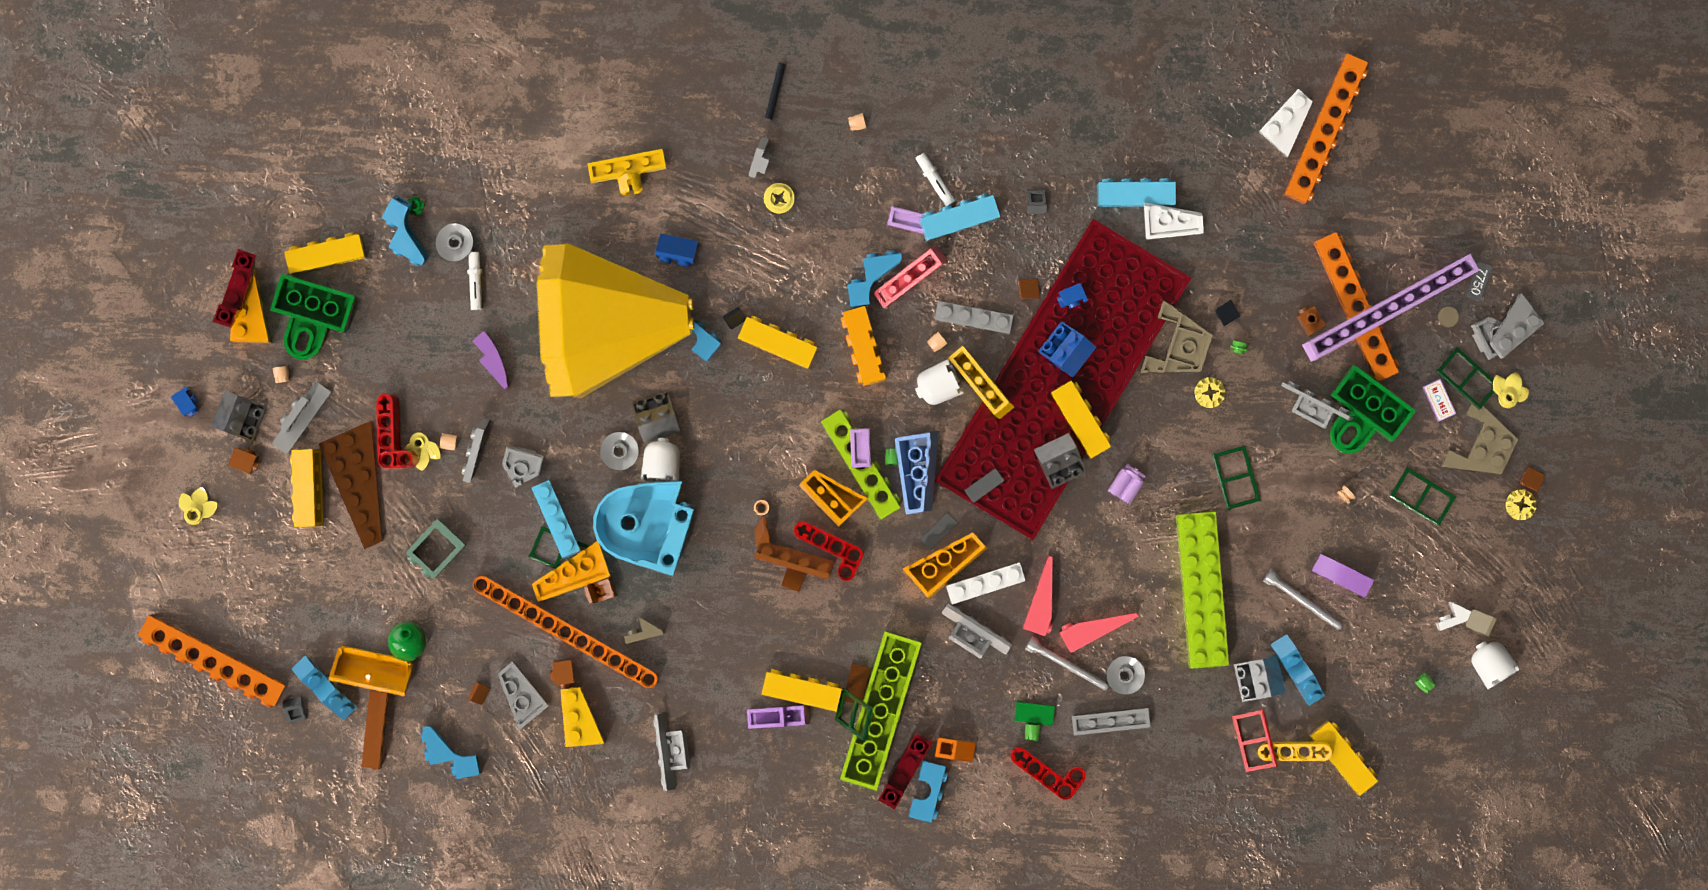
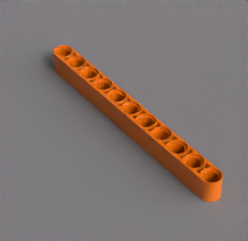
[473,576,658,688]

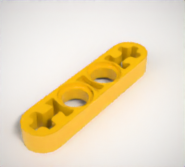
[1258,741,1334,761]

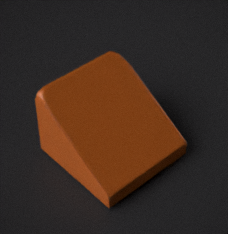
[1019,279,1040,300]
[1519,467,1545,492]
[754,517,771,545]
[781,568,805,592]
[468,682,490,705]

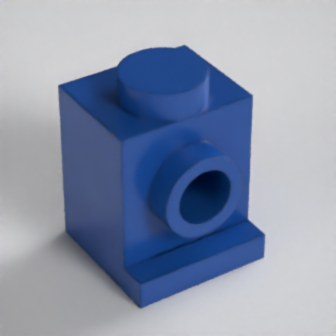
[1057,283,1088,309]
[171,386,199,417]

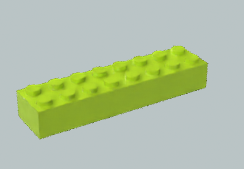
[1176,512,1229,669]
[840,631,921,791]

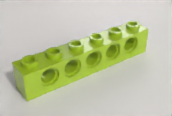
[821,409,902,520]

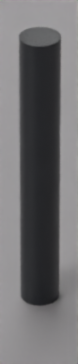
[765,62,786,120]

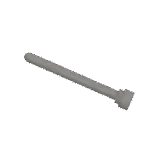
[1263,569,1343,630]
[1025,636,1109,690]

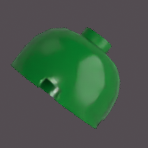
[388,622,426,662]

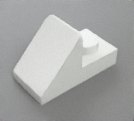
[1436,602,1471,630]

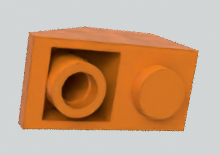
[935,737,976,762]

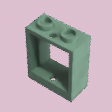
[405,519,467,579]

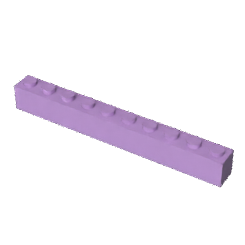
[1302,254,1479,361]

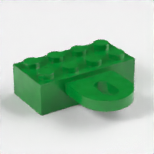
[270,274,358,360]
[1329,365,1416,454]

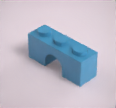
[692,320,722,362]
[909,760,948,823]

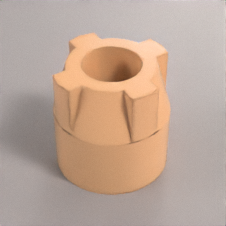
[848,113,866,131]
[927,332,948,352]
[273,366,289,383]
[440,433,457,451]
[754,500,769,515]

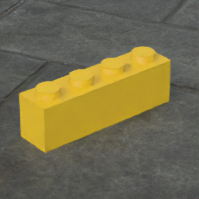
[284,232,366,275]
[738,315,817,369]
[948,346,1014,419]
[1051,381,1112,459]
[290,449,324,527]
[761,669,842,712]
[1309,721,1378,796]

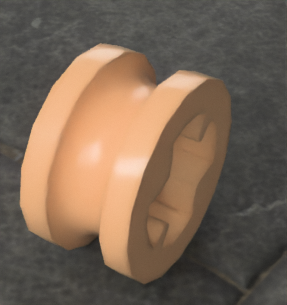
[1337,486,1356,504]

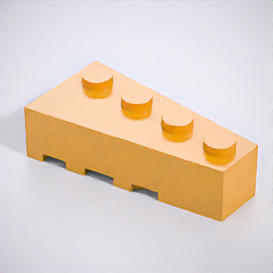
[230,267,272,343]
[840,306,886,387]
[903,533,987,599]

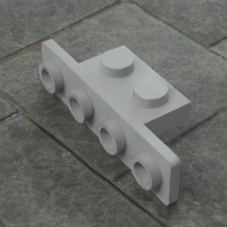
[1281,381,1353,429]
[272,382,331,454]
[942,604,1012,659]
[653,713,690,791]

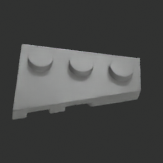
[1489,293,1545,359]
[461,417,491,483]
[498,661,549,730]

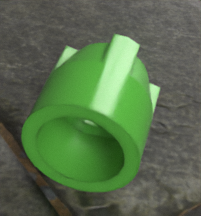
[885,449,899,465]
[1415,672,1436,693]
[1025,723,1041,741]

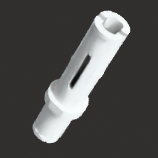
[915,152,955,206]
[467,252,483,310]

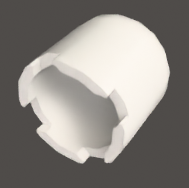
[915,359,964,405]
[641,438,680,483]
[1472,641,1520,689]

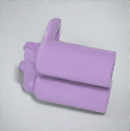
[1108,464,1146,505]

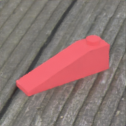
[873,246,948,308]
[1023,556,1053,636]
[1059,613,1139,653]

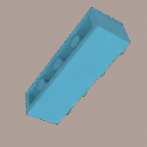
[1098,178,1176,207]
[919,193,1000,241]
[532,480,581,559]

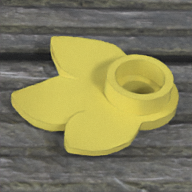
[1493,372,1529,408]
[403,432,441,471]
[179,487,218,525]

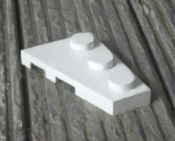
[1259,89,1312,157]
[1143,202,1203,239]

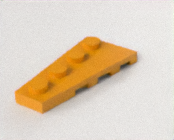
[532,541,611,602]

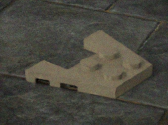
[1141,300,1213,373]
[1441,398,1518,474]

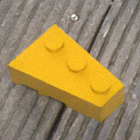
[561,687,606,747]

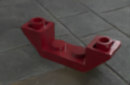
[213,249,257,328]
[878,733,933,810]

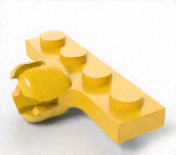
[587,149,666,196]

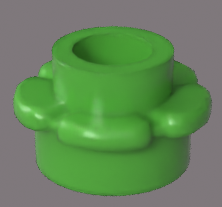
[1230,340,1249,354]

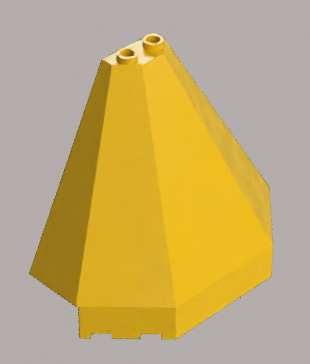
[537,243,695,398]

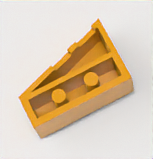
[799,470,868,527]

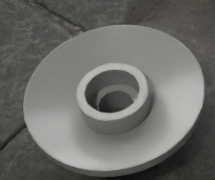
[436,223,473,262]
[600,432,639,470]
[1106,656,1145,695]

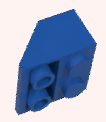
[655,234,699,268]
[1038,321,1096,378]

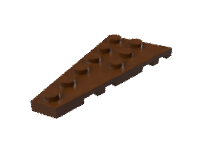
[319,421,383,549]

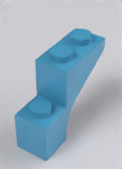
[382,195,429,266]
[847,251,902,308]
[1270,634,1325,706]
[292,656,357,720]
[420,726,481,779]

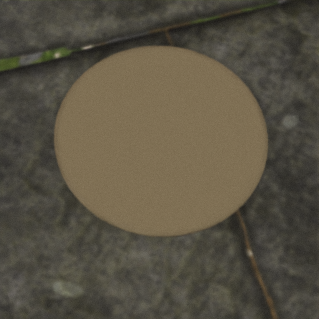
[1438,306,1459,327]

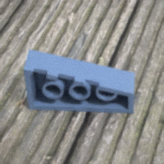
[895,432,939,514]

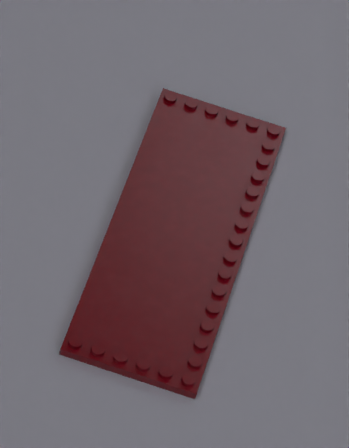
[935,219,1191,541]

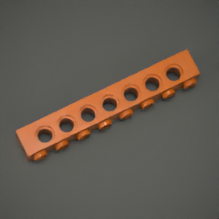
[1284,53,1369,204]
[1314,232,1400,382]
[138,615,288,708]

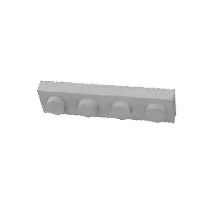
[935,301,1013,334]
[1071,708,1150,736]

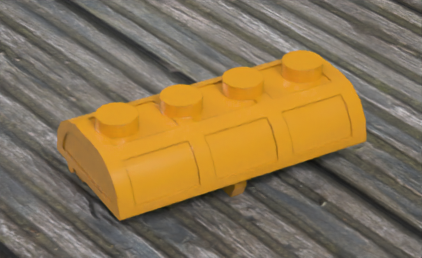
[329,645,413,697]

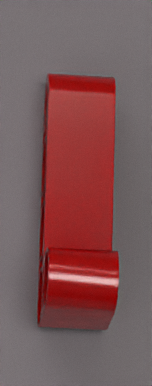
[376,394,419,469]
[794,522,863,581]
[1010,747,1086,800]

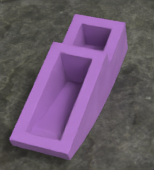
[473,331,509,390]
[1312,554,1374,597]
[747,705,810,729]

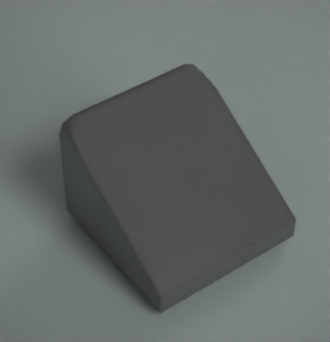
[1027,190,1047,214]
[283,696,307,724]

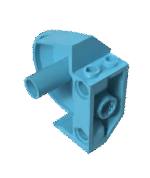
[593,481,695,576]

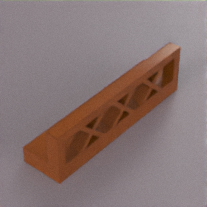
[754,543,834,579]
[361,690,389,770]

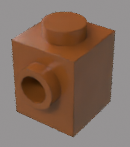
[1296,305,1326,336]
[228,447,260,474]
[550,660,575,688]

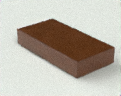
[845,664,870,705]

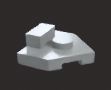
[749,137,772,178]
[1471,317,1503,360]
[502,445,544,488]

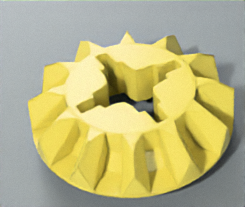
[764,183,794,214]
[1195,377,1225,408]
[1506,490,1537,520]

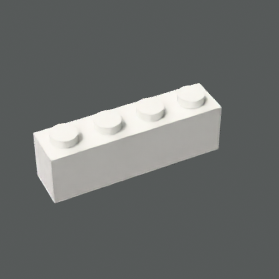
[946,563,1025,604]

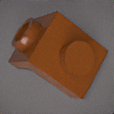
[584,578,618,604]

